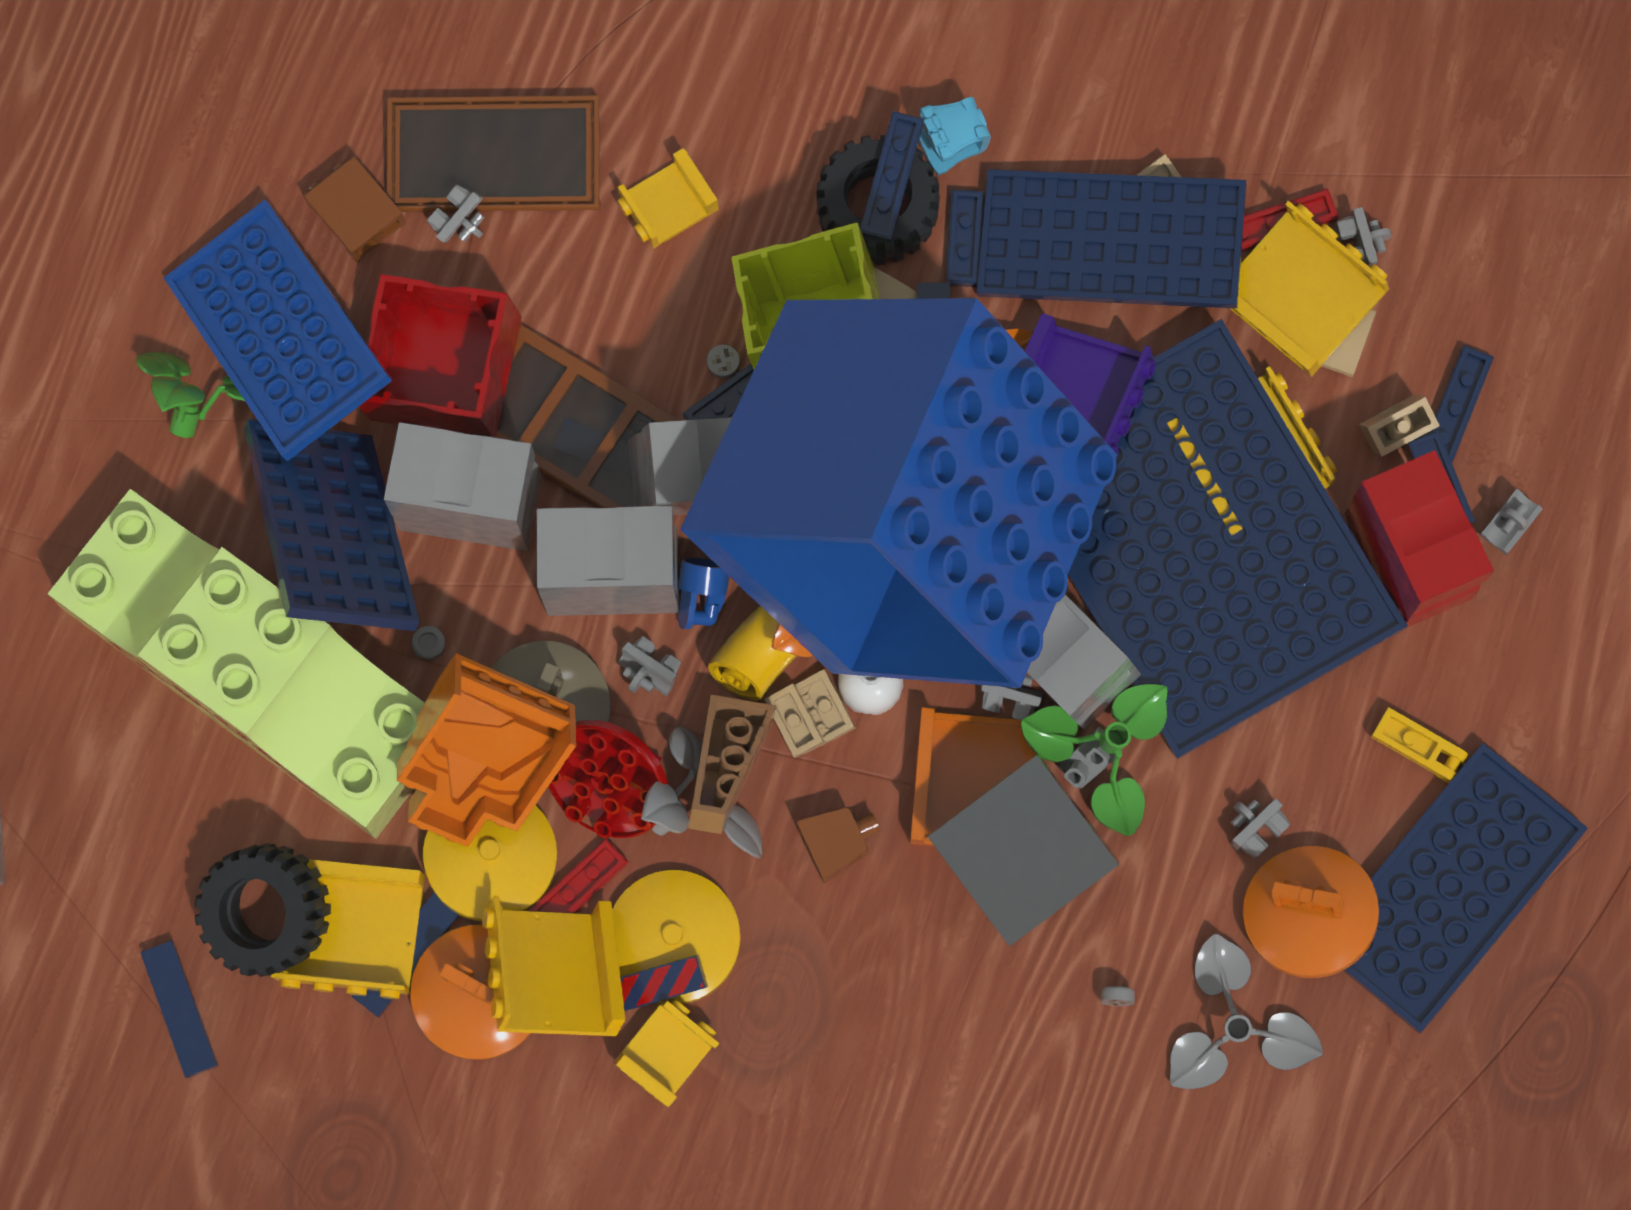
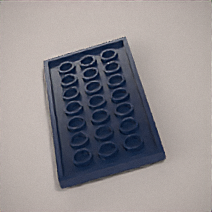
[1343,743,1588,1034]

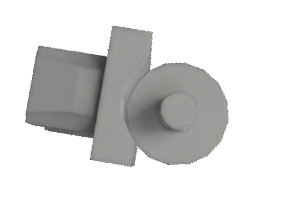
[427,185,485,243]
[1335,207,1392,267]
[1480,489,1543,555]
[618,636,681,697]
[981,676,1043,720]
[1057,727,1123,789]
[1230,799,1291,859]

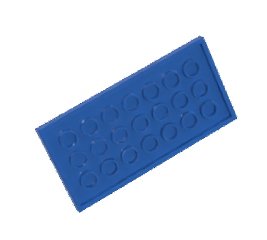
[164,199,392,461]

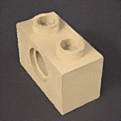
[1359,394,1440,457]

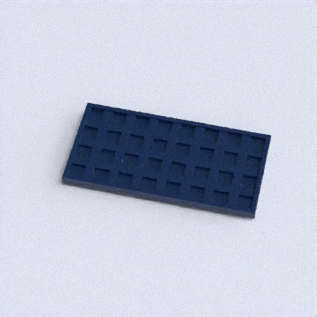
[977,169,1247,309]
[244,419,420,631]

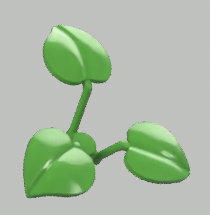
[136,352,245,438]
[1021,684,1167,836]

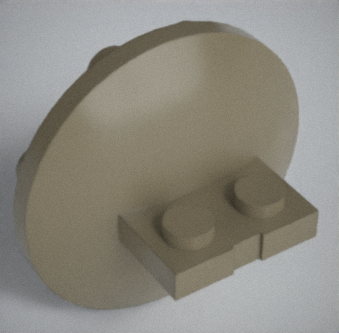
[491,641,611,722]

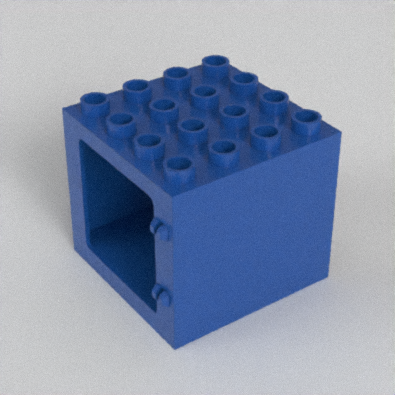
[680,298,1118,688]

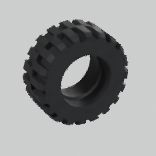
[816,134,940,265]
[194,843,331,977]

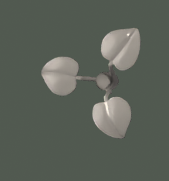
[641,725,762,859]
[1170,934,1323,1089]

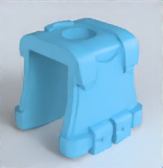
[919,97,991,176]

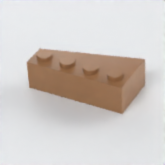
[688,695,776,834]

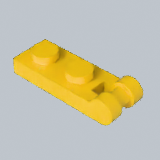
[1371,707,1469,783]

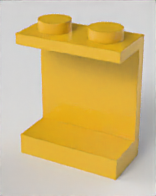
[617,148,719,249]
[613,999,719,1108]

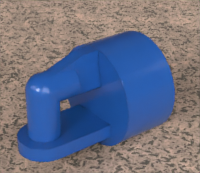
[678,558,729,629]

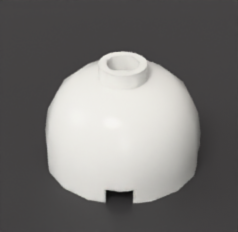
[838,674,904,715]

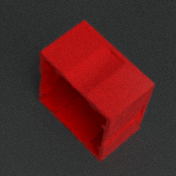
[359,274,522,438]
[1345,450,1494,628]

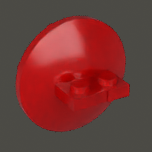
[548,720,668,838]

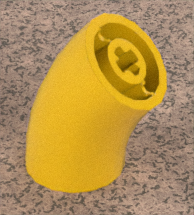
[708,606,797,701]

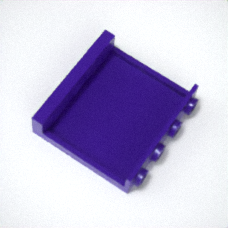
[1025,313,1156,455]

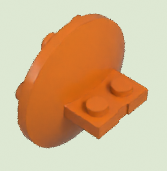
[1243,846,1379,978]
[410,925,531,1060]

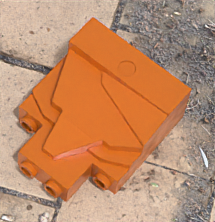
[397,653,576,847]

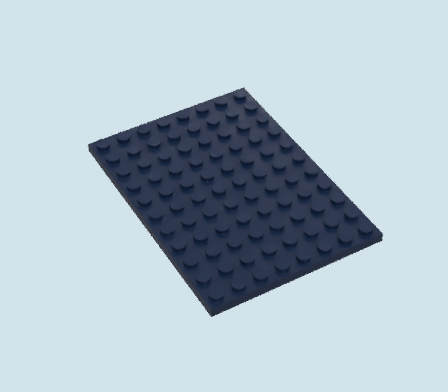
[1068,319,1408,760]

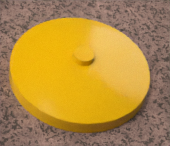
[423,805,557,922]
[612,870,741,1004]

